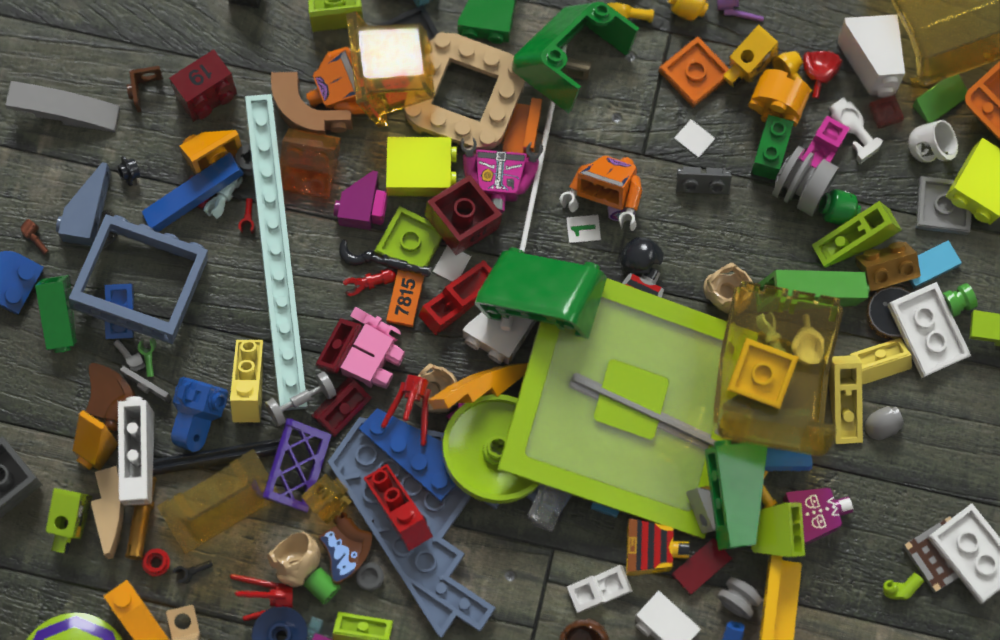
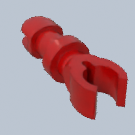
[343,269,396,296]

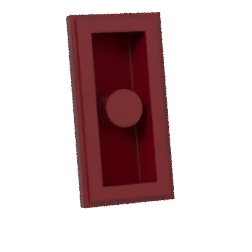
[315,318,362,374]
[311,377,372,437]

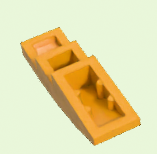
[428,363,528,409]

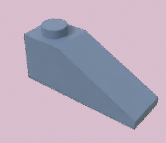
[56,163,112,246]

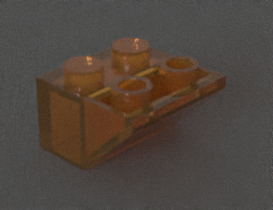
[280,128,341,198]

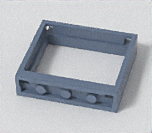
[69,214,208,345]

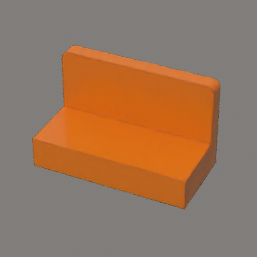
[502,98,542,157]

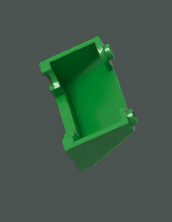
[474,247,607,339]

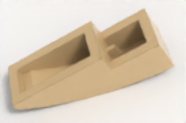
[90,466,125,559]

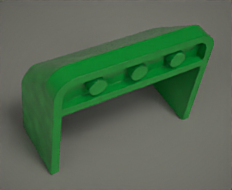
[512,2,639,114]

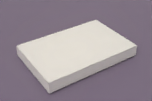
[887,282,971,378]
[927,503,1000,604]

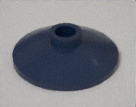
[252,606,308,640]

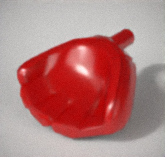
[803,51,843,99]

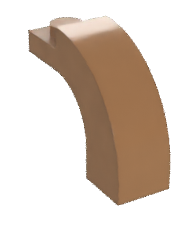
[271,72,353,140]

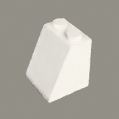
[837,15,905,97]

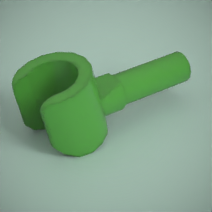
[138,338,156,377]

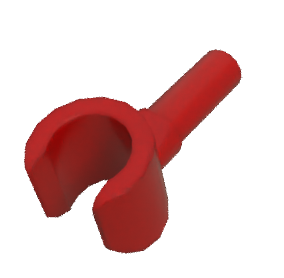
[238,198,256,233]

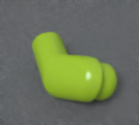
[883,573,924,600]

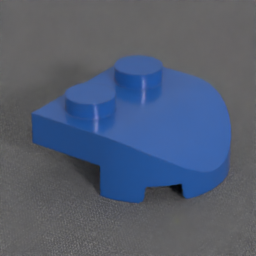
[0,251,44,315]

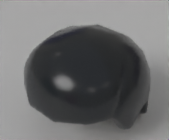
[620,237,664,275]

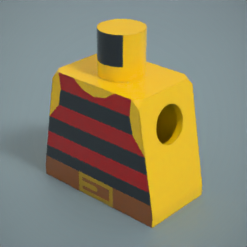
[626,519,690,576]

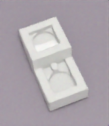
[567,565,633,613]

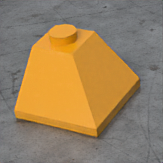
[179,130,242,175]

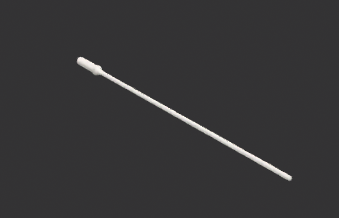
[501,44,567,331]

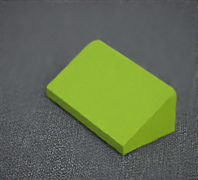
[332,612,393,640]

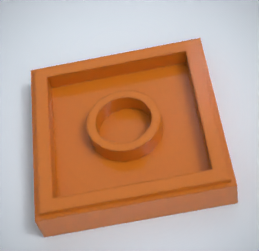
[658,36,729,108]

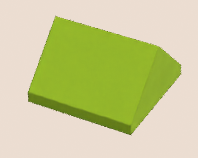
[308,0,364,32]

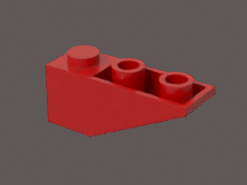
[364,464,433,551]

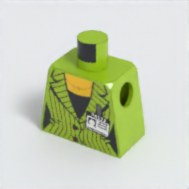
[46,488,93,554]

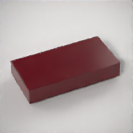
[672,538,732,596]

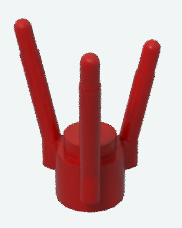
[381,375,431,446]
[230,574,293,621]

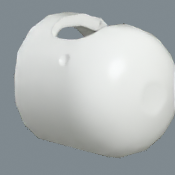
[908,120,958,163]

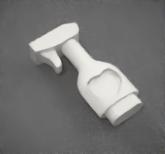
[829,98,883,164]

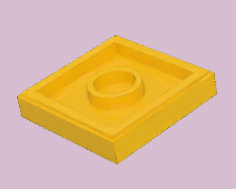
[727,338,799,409]

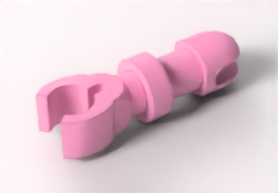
[350,307,401,341]

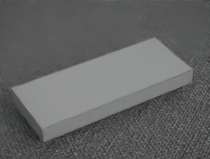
[120,366,172,403]

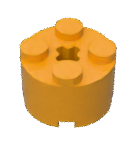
[748,69,811,127]

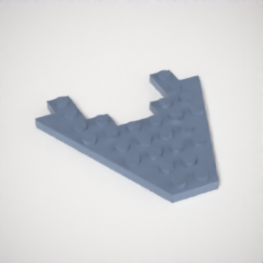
[328,417,573,639]

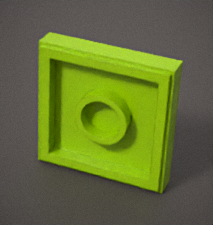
[374,206,443,274]

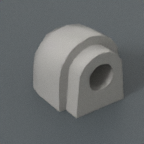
[865,406,904,440]

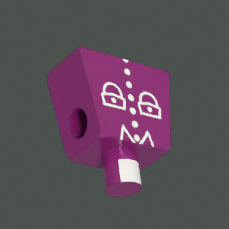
[783,488,853,546]

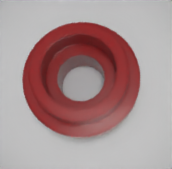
[142,548,170,577]

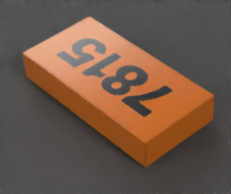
[386,270,424,328]

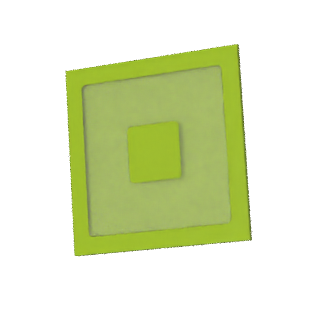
[497,278,758,539]

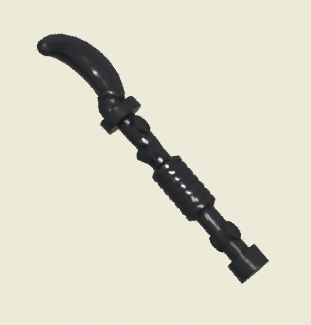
[339,239,431,277]

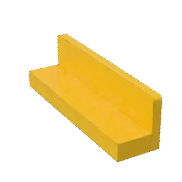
[759,555,802,640]

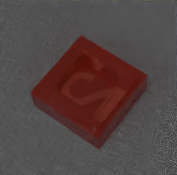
[869,95,904,129]

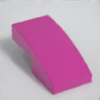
[801,116,850,168]

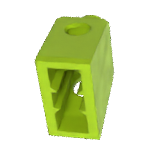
[751,503,805,557]

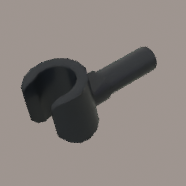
[172,560,213,584]

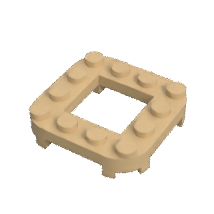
[404,32,525,154]

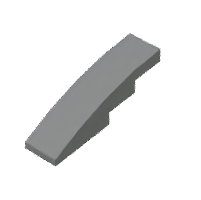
[5,81,120,132]

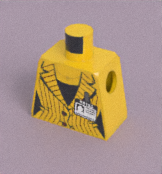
[723,25,778,87]

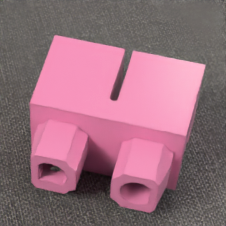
[340,323,405,389]

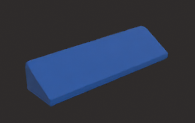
[142,152,244,232]

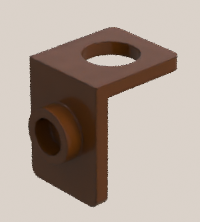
[127,66,163,112]

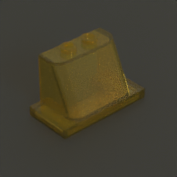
[346,11,435,128]
[157,449,280,554]

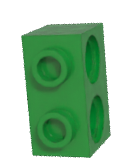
[751,114,794,180]

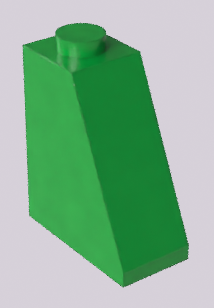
[35,275,77,353]

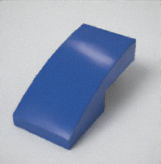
[104,284,134,339]

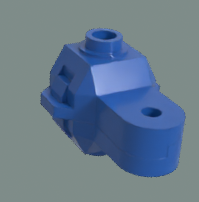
[171,377,229,452]

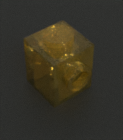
[301,474,352,524]

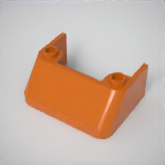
[965,61,1000,141]

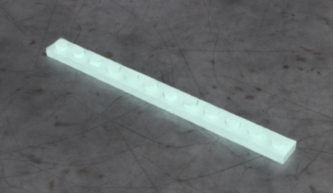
[245,94,307,411]

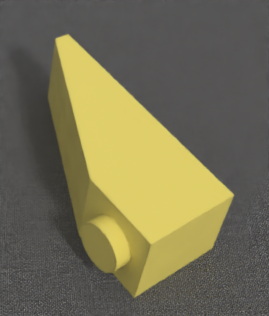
[828,355,863,444]

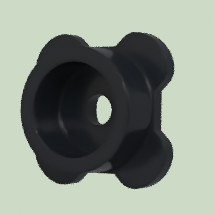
[117,156,140,186]

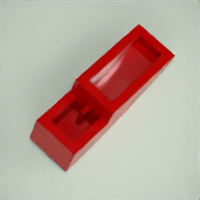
[418,260,492,335]

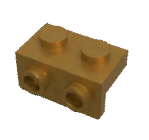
[855,242,921,291]

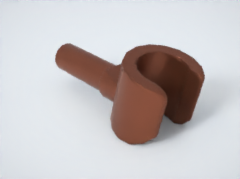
[21,219,49,255]

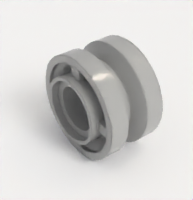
[717,577,763,619]

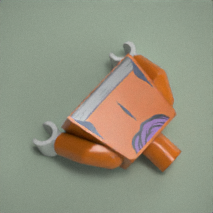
[306,40,389,116]
[560,156,642,231]

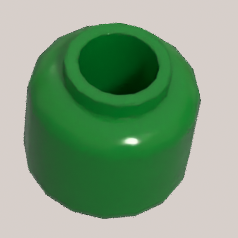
[819,189,861,226]

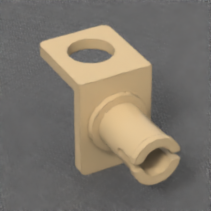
[166,605,201,640]

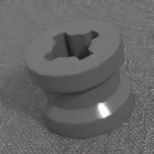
[236,145,253,176]

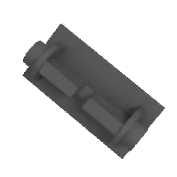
[676,166,732,194]

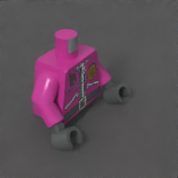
[460,137,543,213]

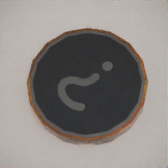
[866,286,911,340]

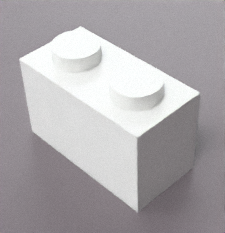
[635,591,701,640]

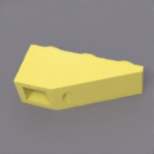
[230,340,264,422]

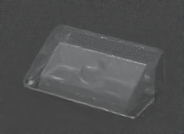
[528,484,568,532]

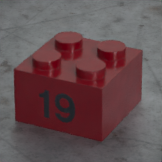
[169,49,237,122]
[424,175,502,255]

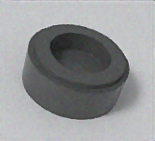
[356,562,384,592]

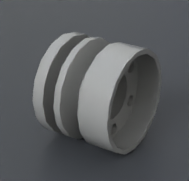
[772,146,839,216]

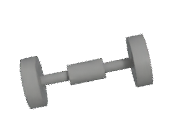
[265,371,336,426]

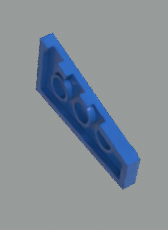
[359,408,457,503]

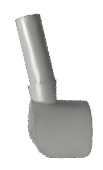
[114,340,145,372]

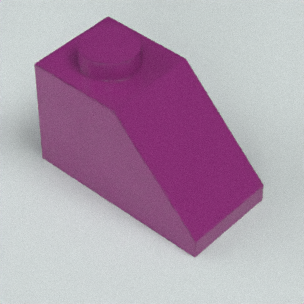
[334,171,379,230]

